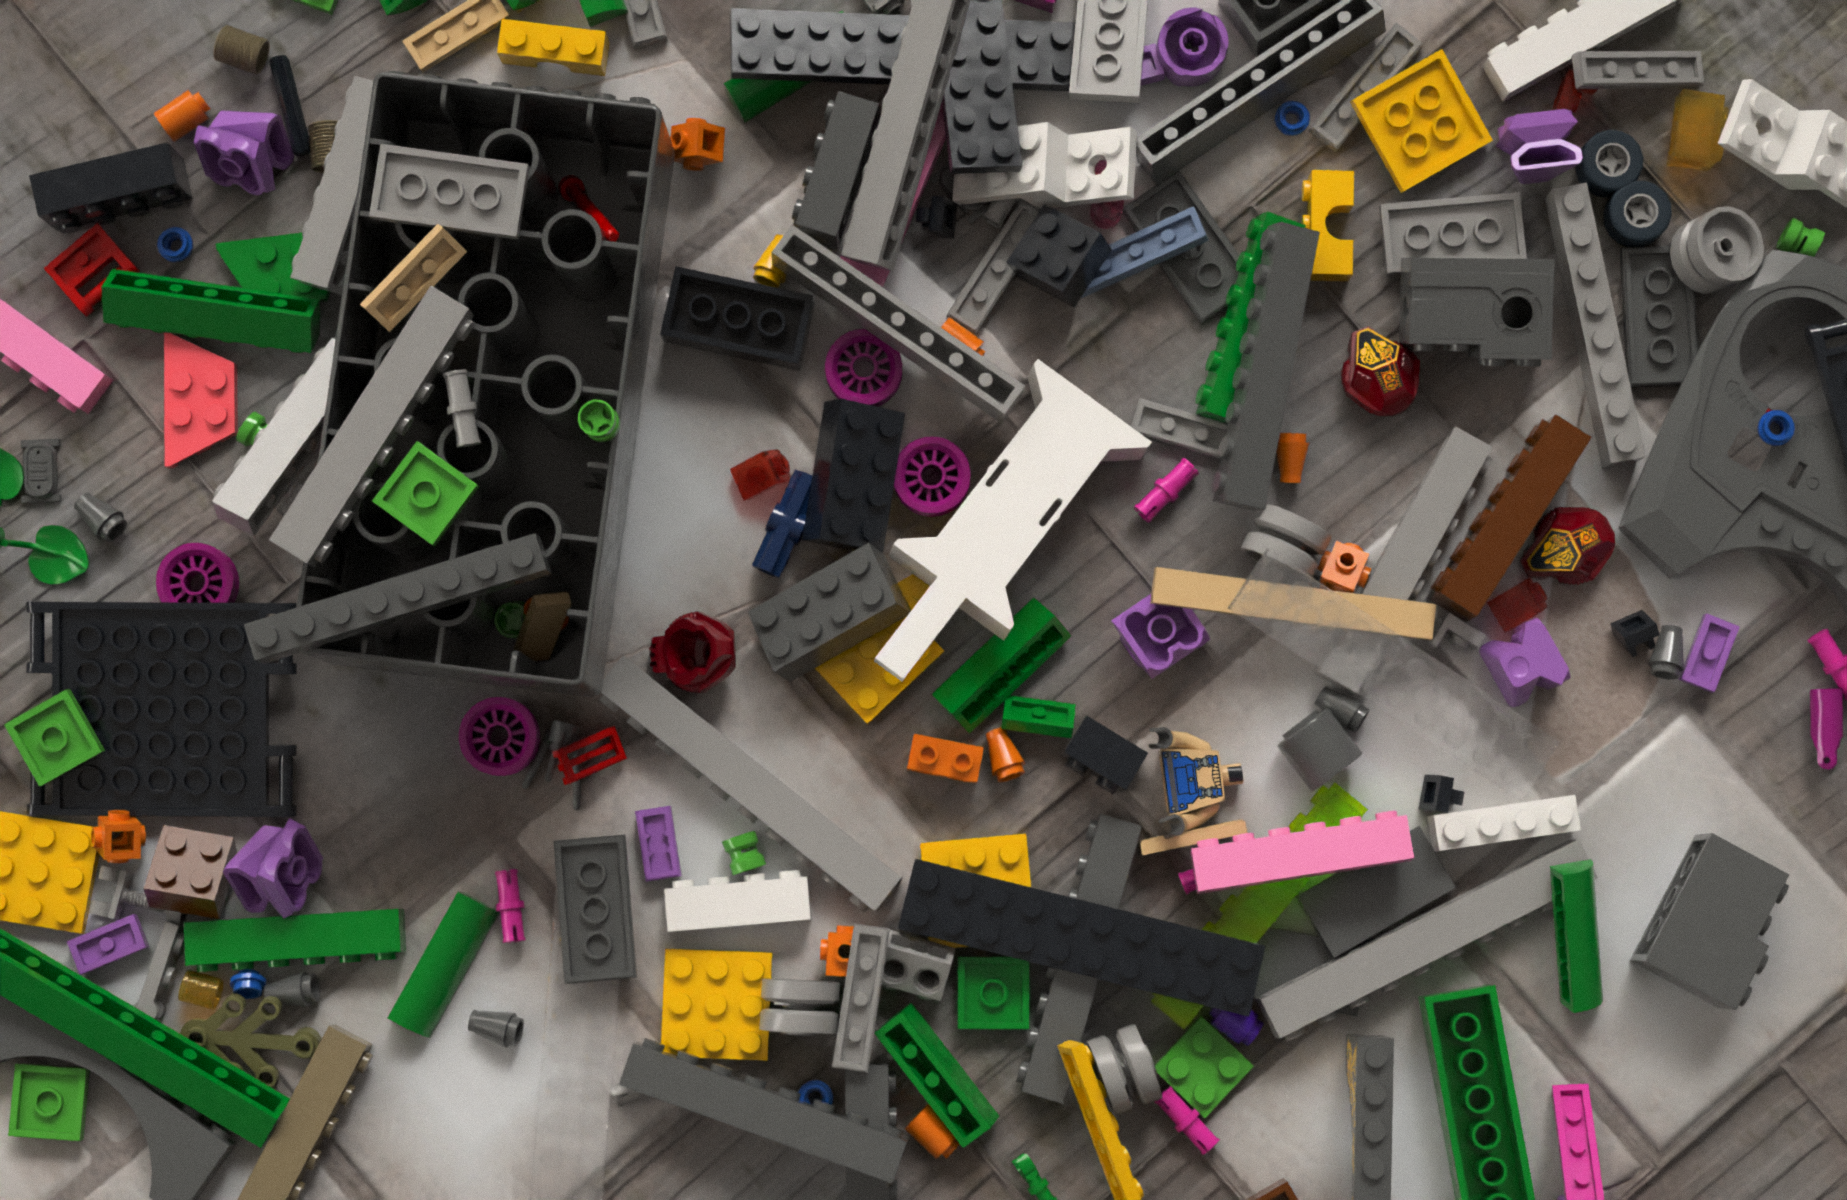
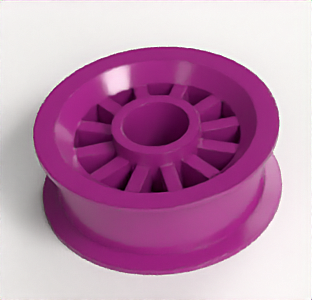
[825,329,902,407]
[894,436,970,517]
[156,543,239,603]
[459,697,540,776]

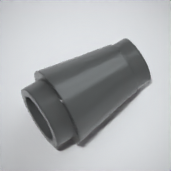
[74,493,127,542]
[1648,625,1684,680]
[1314,686,1370,733]
[264,971,321,1007]
[468,1010,524,1048]

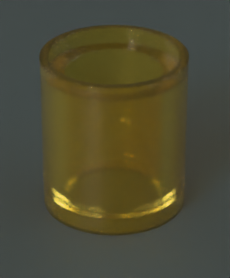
[178,970,224,1010]

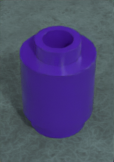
[1208,1008,1264,1046]

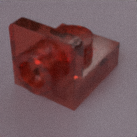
[1552,69,1598,113]
[730,449,791,501]
[1487,577,1548,633]

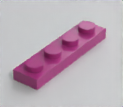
[1552,1084,1604,1200]

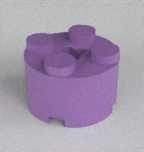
[1156,7,1229,87]

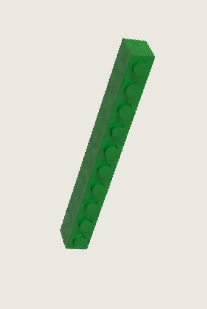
[0,928,290,1148]

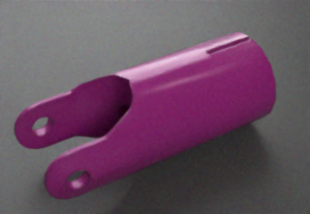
[1810,689,1843,770]

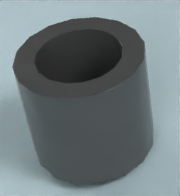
[1277,708,1363,792]

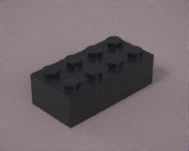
[29,142,193,233]
[660,266,815,371]
[802,399,905,552]

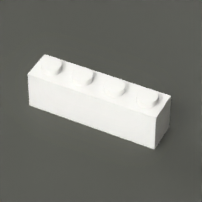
[1427,795,1581,851]
[664,870,812,932]

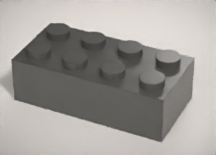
[792,91,880,251]
[748,543,911,682]

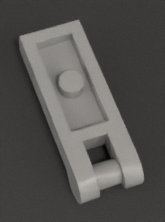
[136,921,185,1020]

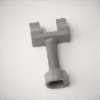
[89,865,188,925]

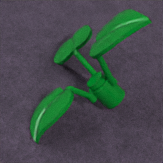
[0,448,89,584]

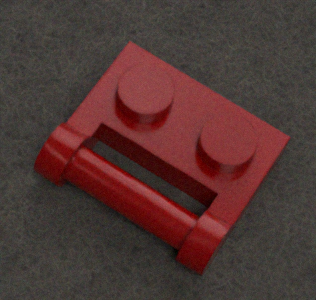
[44,223,140,317]

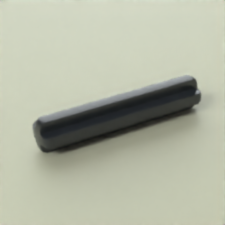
[269,55,310,156]

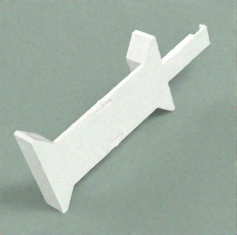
[874,359,1152,682]

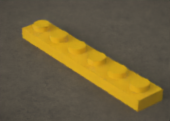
[1057,1040,1144,1200]

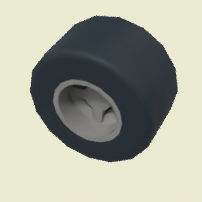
[1575,130,1644,198]
[1603,181,1672,247]

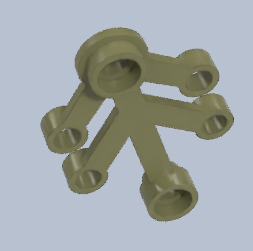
[180,993,321,1088]

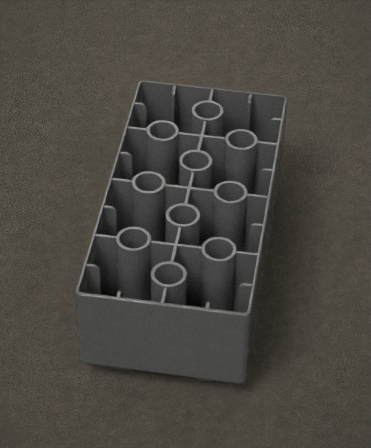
[296,72,675,697]

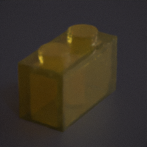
[1667,89,1729,171]

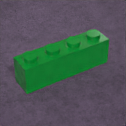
[874,1002,999,1148]

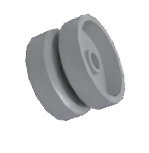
[1670,206,1764,294]
[1241,504,1332,583]
[759,979,840,1036]
[1087,1024,1163,1116]

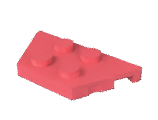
[164,333,238,468]

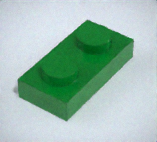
[1001,695,1076,739]

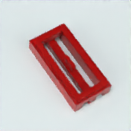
[552,726,627,785]

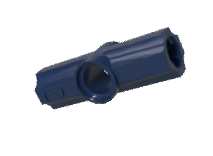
[752,469,812,579]

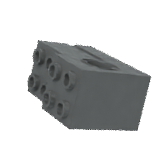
[1399,258,1555,366]
[1630,833,1789,1010]

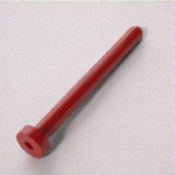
[558,175,619,242]

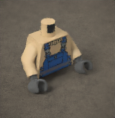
[1149,727,1243,839]

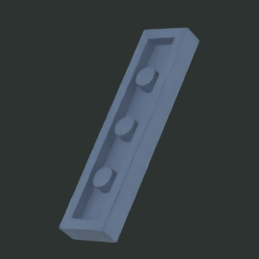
[1081,206,1209,298]

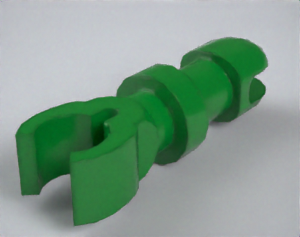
[1012,1153,1058,1200]

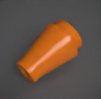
[1276,433,1309,483]
[985,727,1025,782]

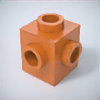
[670,118,725,171]
[1318,541,1372,593]
[91,810,146,863]
[820,925,854,977]

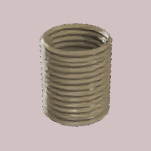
[213,25,270,75]
[308,120,338,173]

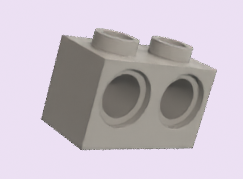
[881,930,956,1001]

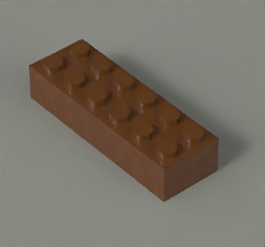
[1430,414,1592,623]

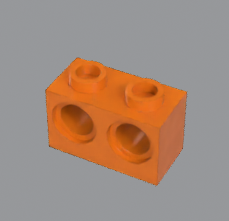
[907,734,984,784]

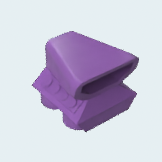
[1496,109,1583,184]
[194,111,294,195]
[1111,594,1210,679]
[1479,617,1571,707]
[223,818,324,919]

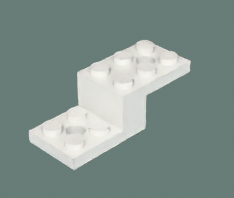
[1718,79,1847,208]
[953,122,1137,210]

